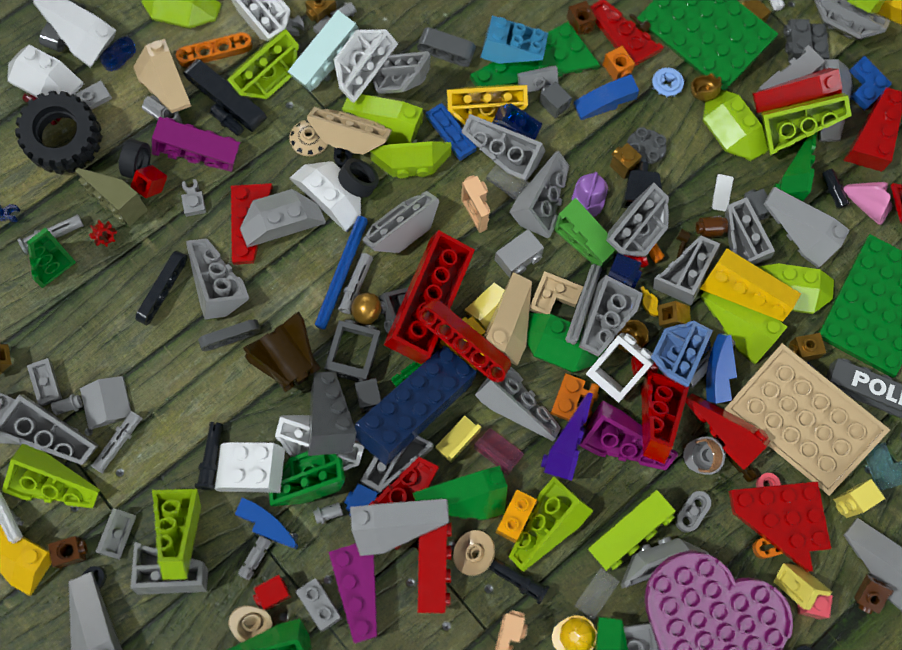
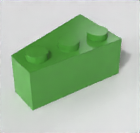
[554,197,617,268]

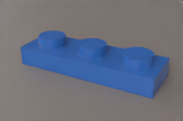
[426,103,476,161]

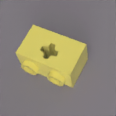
[833,479,885,518]

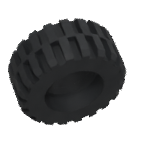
[15,91,102,174]

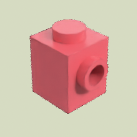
[797,595,833,619]

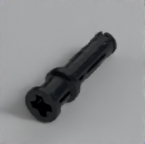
[194,422,223,491]
[488,556,550,605]

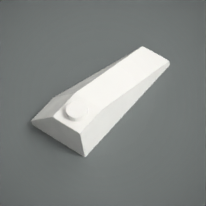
[33,0,116,68]

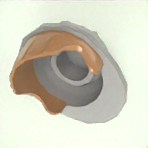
[683,436,726,475]

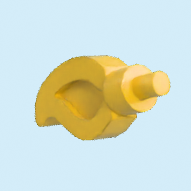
[640,286,658,317]

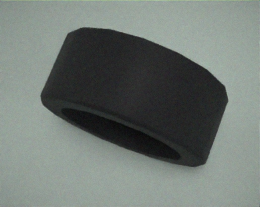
[119,139,151,179]
[338,158,379,198]

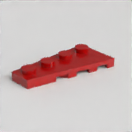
[590,0,664,67]
[231,183,273,265]

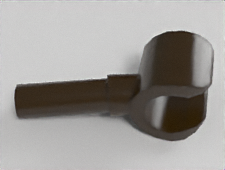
[629,14,650,34]
[676,229,691,258]

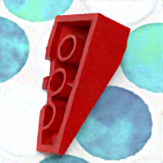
[752,68,843,113]
[685,393,770,470]

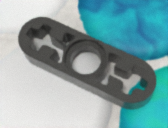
[198,319,261,351]

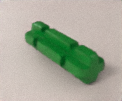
[391,360,427,387]

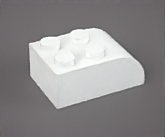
[215,443,285,493]

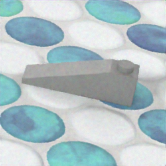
[461,114,545,181]
[579,275,643,356]
[475,367,561,441]
[350,499,449,556]

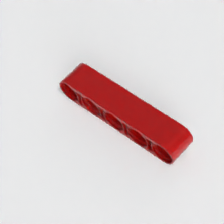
[418,299,511,382]

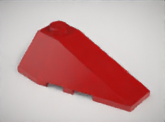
[369,457,439,551]

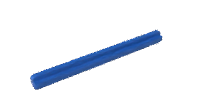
[315,216,368,330]

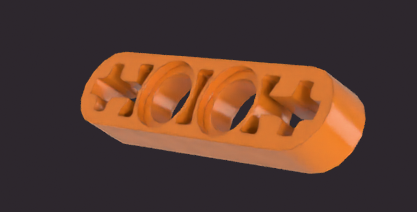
[176,32,252,67]

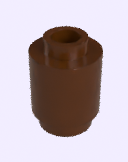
[696,216,728,238]

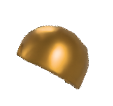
[691,73,722,102]
[351,293,381,325]
[614,320,649,353]

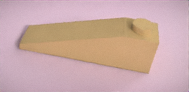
[134,39,191,113]
[483,272,532,366]

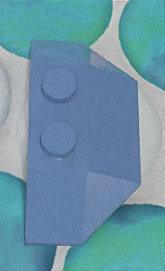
[651,320,713,387]

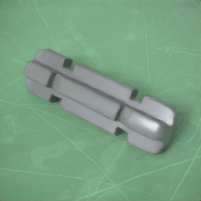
[238,536,271,580]

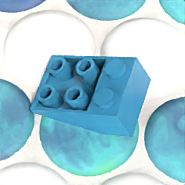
[481,15,548,63]

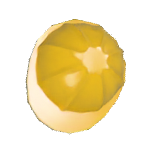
[552,615,597,650]

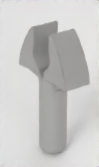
[286,15,304,36]

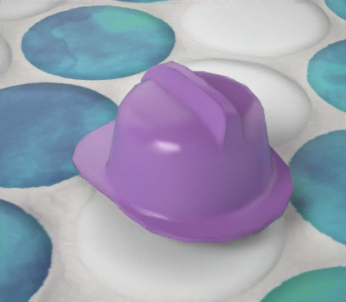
[572,172,608,217]

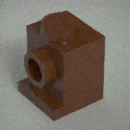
[854,574,893,614]

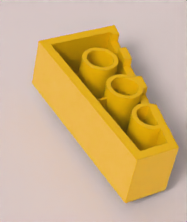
[700,249,801,321]

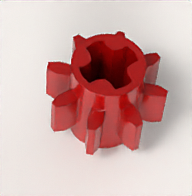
[89,220,117,247]

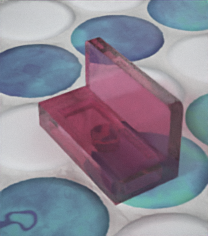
[474,428,524,475]

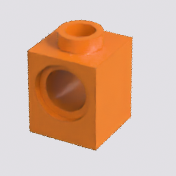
[603,46,635,80]

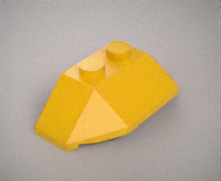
[447,85,528,127]

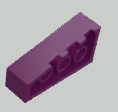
[152,117,240,172]
[329,543,378,644]

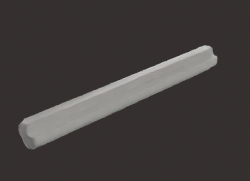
[565,264,602,345]

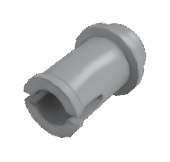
[330,2,356,17]
[51,394,82,416]
[313,502,343,524]

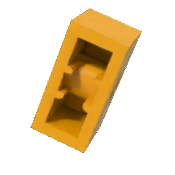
[495,490,537,543]

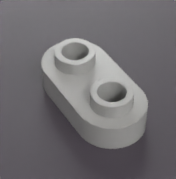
[675,491,711,533]

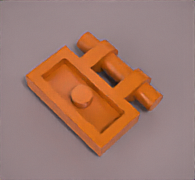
[550,373,600,426]

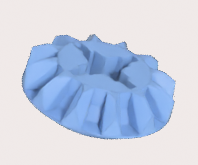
[652,68,684,98]

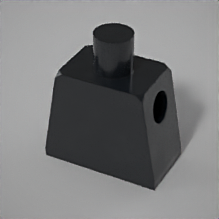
[621,162,662,208]

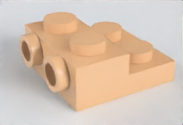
[461,175,490,233]
[495,610,527,650]

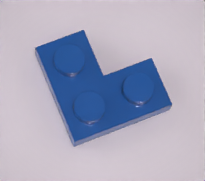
[849,56,892,110]

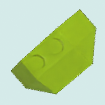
[141,0,221,28]
[227,29,299,99]
[703,90,768,161]
[370,141,451,179]
[759,263,834,314]

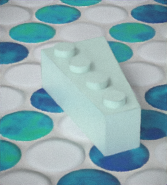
[288,10,359,92]

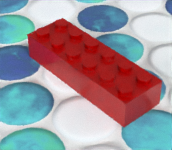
[383,230,475,364]

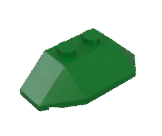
[526,313,607,373]
[269,451,345,507]

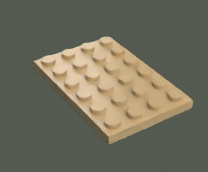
[724,343,890,496]

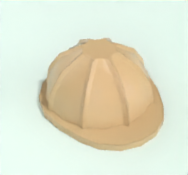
[228,605,272,642]

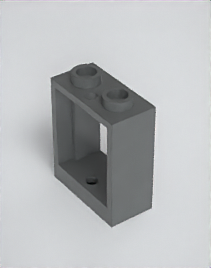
[324,320,381,382]

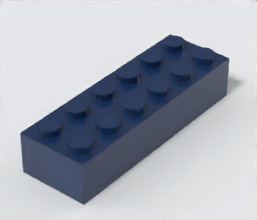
[355,345,477,466]

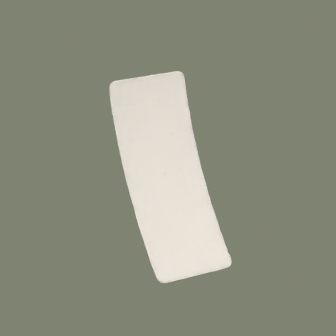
[712,174,734,212]

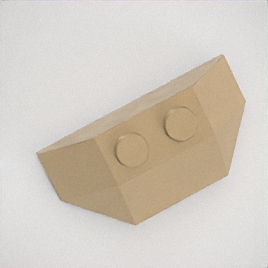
[307,107,392,155]

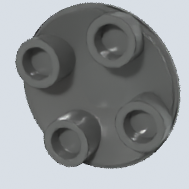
[627,127,667,164]

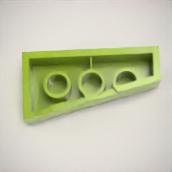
[761,93,852,155]
[152,489,201,580]
[588,490,675,570]

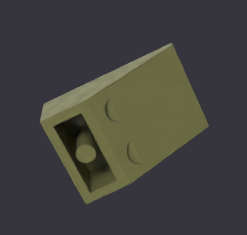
[75,168,147,227]

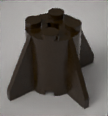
[243,311,321,393]

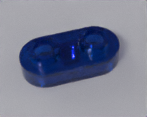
[100,37,136,71]

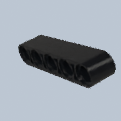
[183,59,267,132]

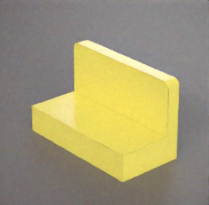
[435,416,482,463]
[774,563,832,610]

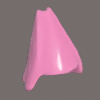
[843,182,892,225]

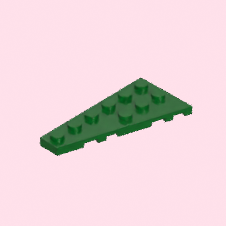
[470,21,600,87]

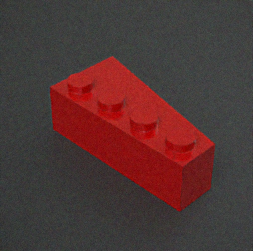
[843,87,902,172]
[641,370,690,464]
[418,523,451,613]

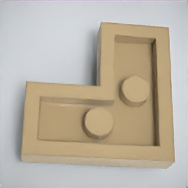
[529,271,583,314]

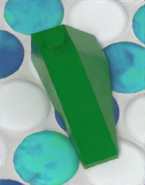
[413,466,508,520]

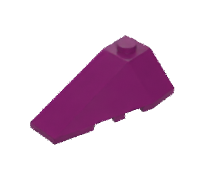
[579,401,678,470]

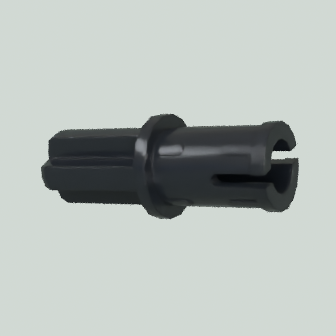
[209,104,244,136]
[822,169,850,209]

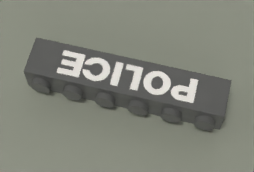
[826,358,902,419]

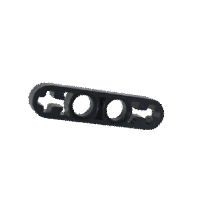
[135,250,187,326]

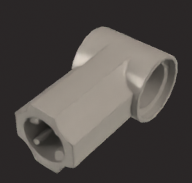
[142,95,182,124]

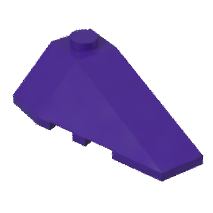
[540,392,593,481]

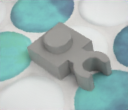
[181,179,207,217]

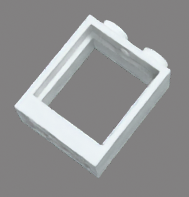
[586,333,655,403]

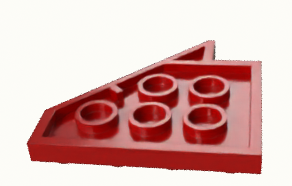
[729,482,831,572]

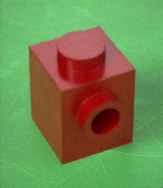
[130,165,168,198]
[253,575,291,610]

